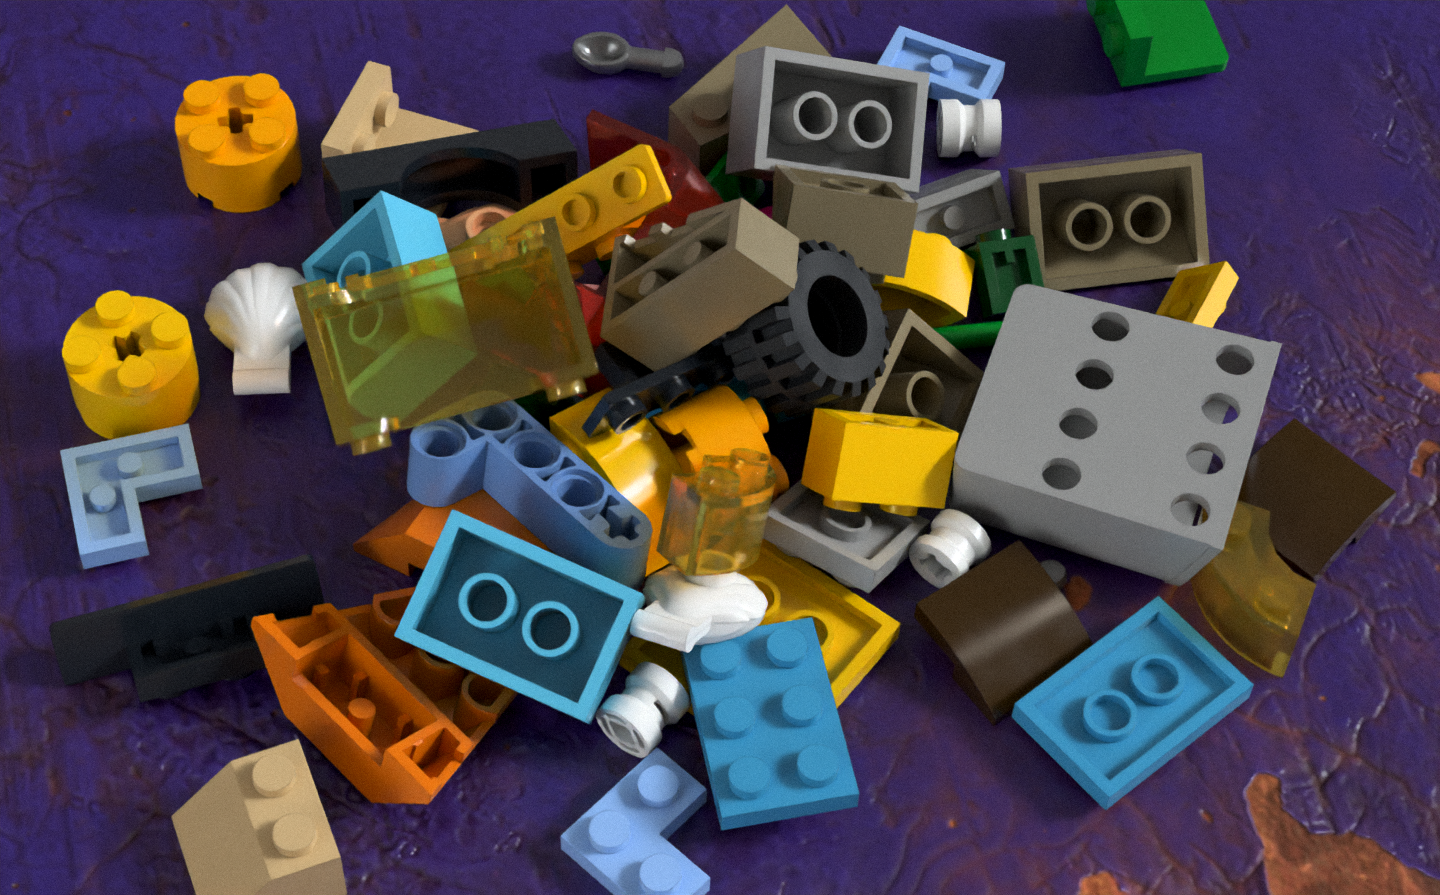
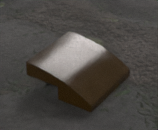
[1231,418,1397,585]
[914,540,1093,726]

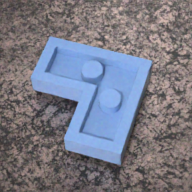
[877,25,1005,105]
[60,423,203,569]
[560,747,710,895]

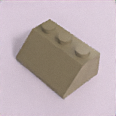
[1008,149,1210,291]

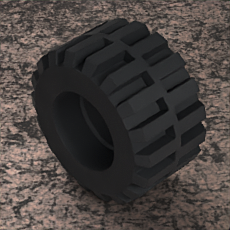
[722,239,890,417]

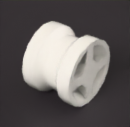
[909,509,992,589]

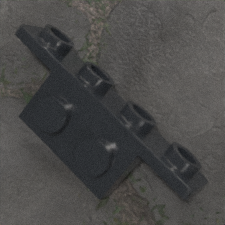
[581,338,736,439]
[49,554,325,703]

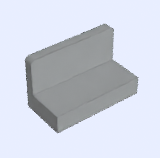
[908,169,1015,248]

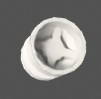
[936,99,1002,157]
[596,661,691,758]

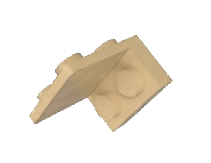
[321,61,478,218]

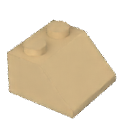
[171,739,347,895]

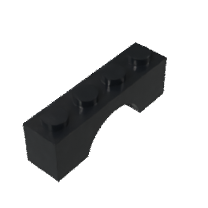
[321,119,578,231]

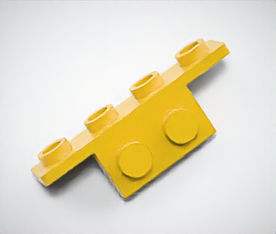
[448,144,672,303]

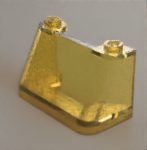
[292,216,599,456]

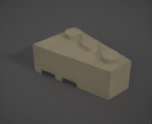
[668,4,832,181]
[600,198,800,372]

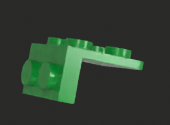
[1086,0,1229,87]

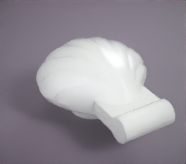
[204,263,317,395]
[630,549,768,653]

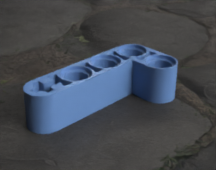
[406,393,653,591]

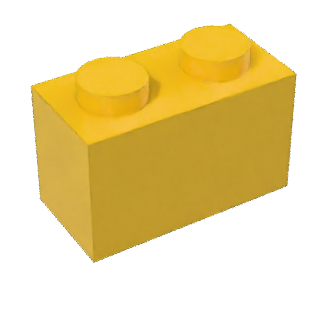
[801,408,959,516]

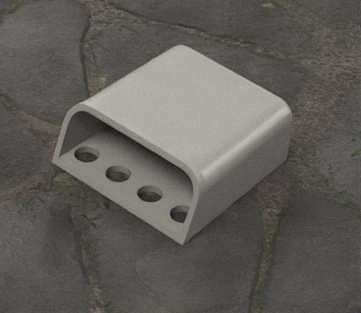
[949,284,1282,587]

